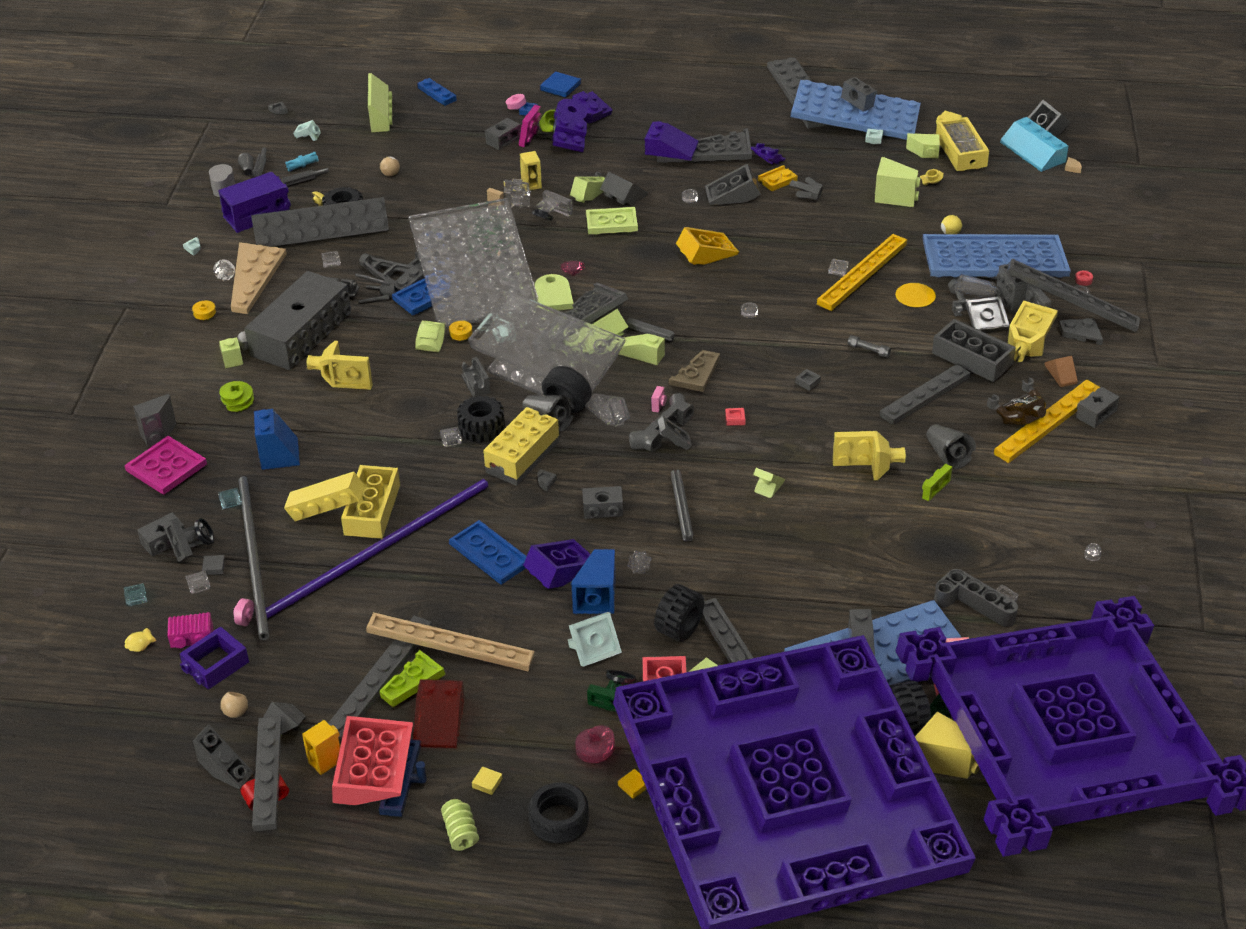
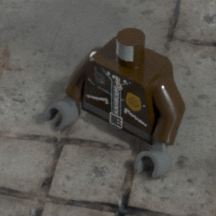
[987,377,1046,425]

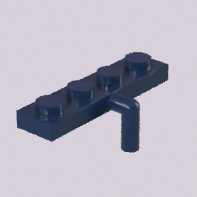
[379,739,427,817]

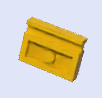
[758,165,798,191]

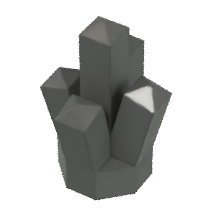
[790,177,824,201]

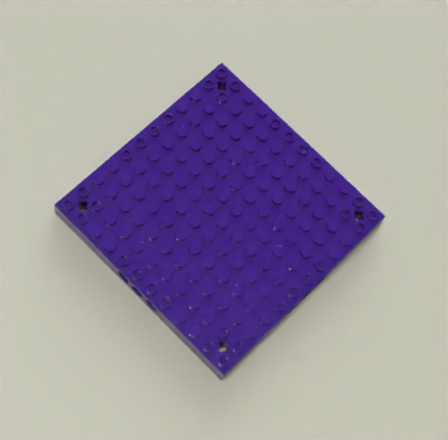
[613,635,976,929]

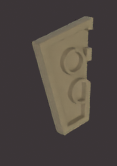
[669,350,720,392]

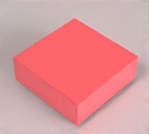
[725,408,745,426]

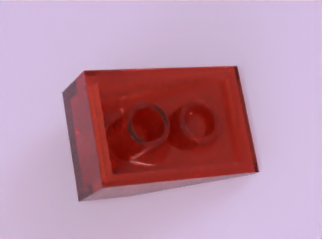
[413,679,465,748]

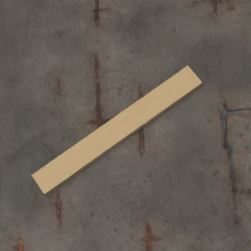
[367,612,534,671]

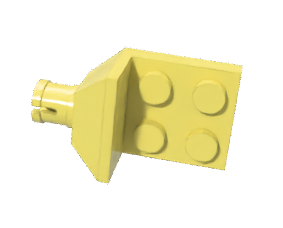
[1008,301,1058,362]
[307,341,373,390]
[832,431,906,480]

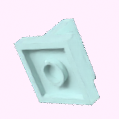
[568,612,622,667]

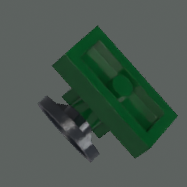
[587,670,636,712]

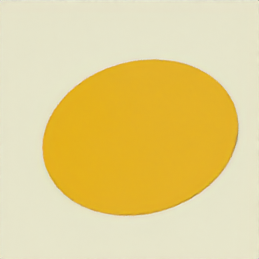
[896,283,936,307]

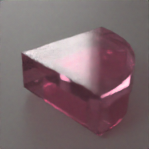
[561,261,585,276]

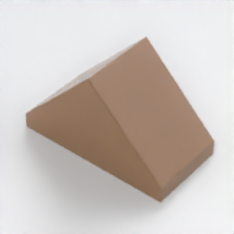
[1045,356,1078,387]

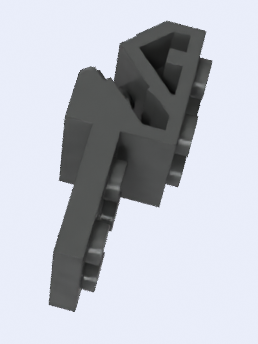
[995,264,1051,314]

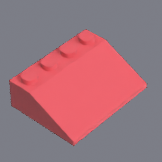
[332,716,413,805]

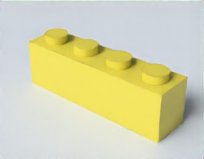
[284,472,365,521]

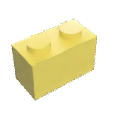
[520,151,542,191]

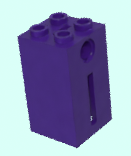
[218,172,291,233]

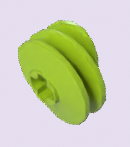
[219,381,254,412]

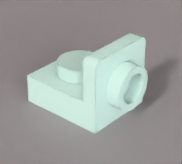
[293,120,321,141]

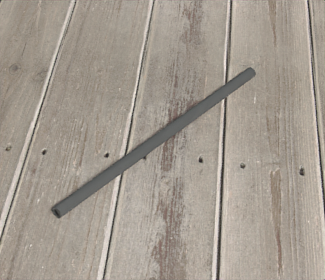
[238,476,269,640]

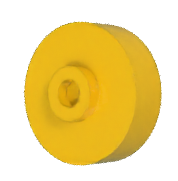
[192,300,216,320]
[449,321,472,340]

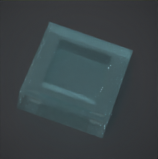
[124,583,147,606]

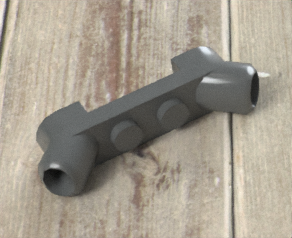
[629,393,694,452]

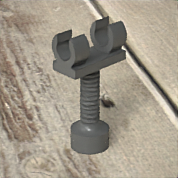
[948,279,976,317]

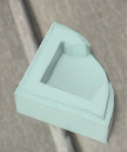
[183,237,201,256]

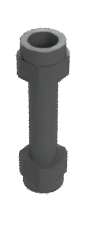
[847,335,891,358]

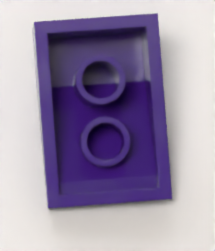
[645,121,699,160]
[523,539,591,589]

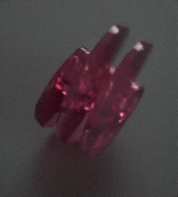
[575,725,615,763]

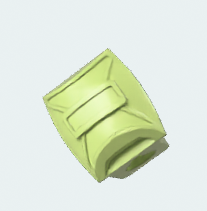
[415,320,445,352]

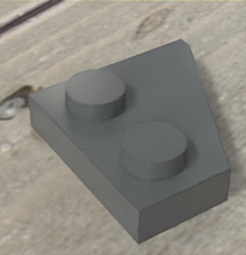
[1058,318,1103,345]

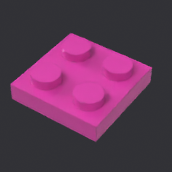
[519,105,541,147]

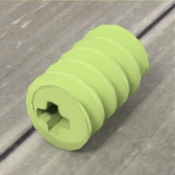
[441,799,479,851]

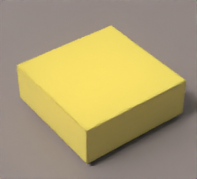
[472,767,503,795]

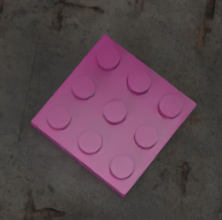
[124,436,207,495]

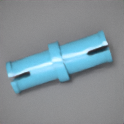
[285,152,319,171]

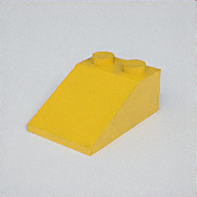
[676,227,739,265]

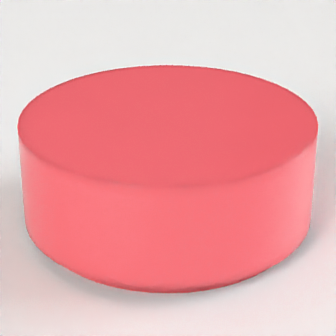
[1075,270,1093,286]

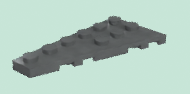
[657,128,752,163]

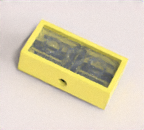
[936,117,989,171]

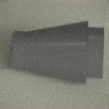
[238,153,253,176]

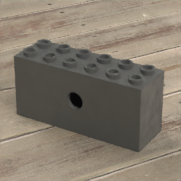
[244,271,351,370]

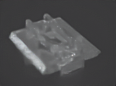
[504,178,531,208]

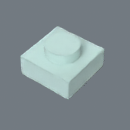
[865,129,883,144]

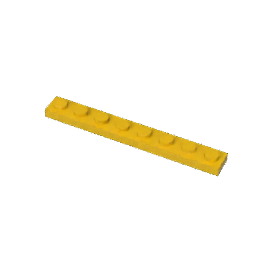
[817,234,907,311]
[994,380,1100,463]

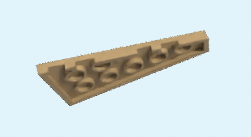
[231,242,287,314]

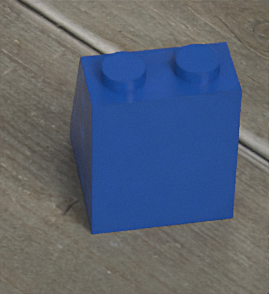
[254,409,300,470]
[571,549,616,614]

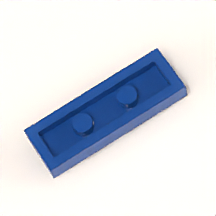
[417,78,457,106]

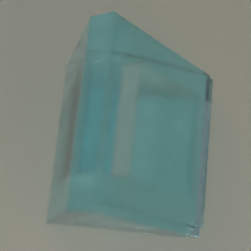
[218,488,241,509]

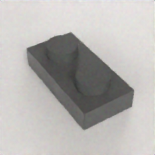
[658,416,692,450]

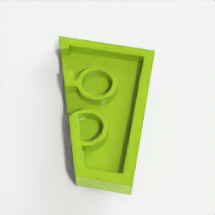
[379,650,445,707]

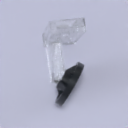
[531,190,573,221]

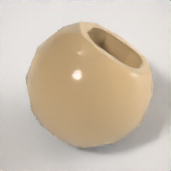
[380,157,400,176]
[221,692,248,718]

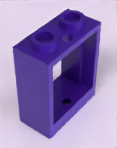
[180,627,249,690]

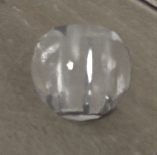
[213,259,235,281]

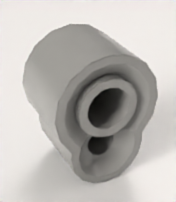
[209,164,235,197]

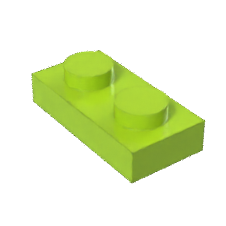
[922,464,952,501]

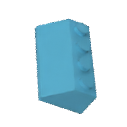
[1000,117,1068,172]

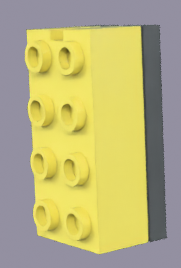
[484,407,559,486]

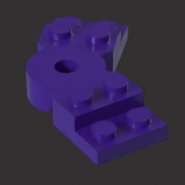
[553,91,613,152]

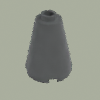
[522,395,574,431]
[926,424,976,469]

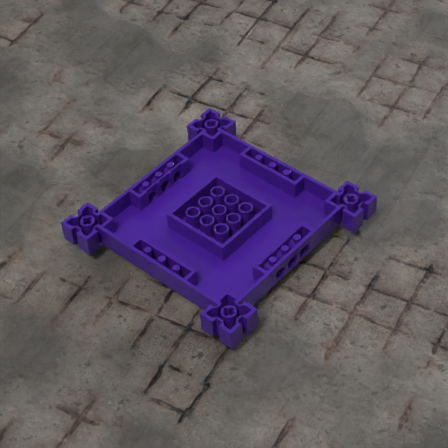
[895,596,1246,857]

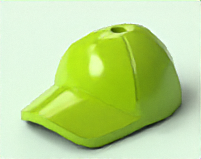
[539,110,555,132]

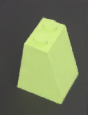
[875,157,921,207]

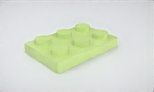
[586,207,638,235]

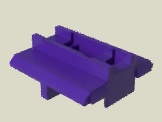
[751,143,785,164]

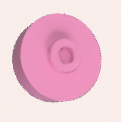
[506,94,526,110]
[234,598,254,626]

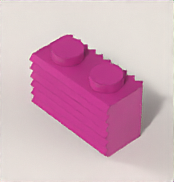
[168,612,213,648]

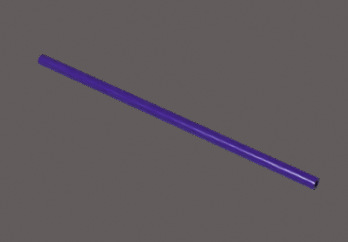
[266,479,488,619]

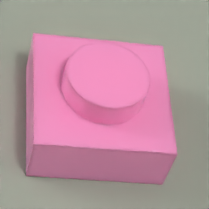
[651,386,667,413]

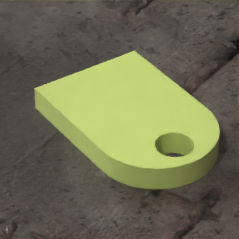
[535,274,573,313]

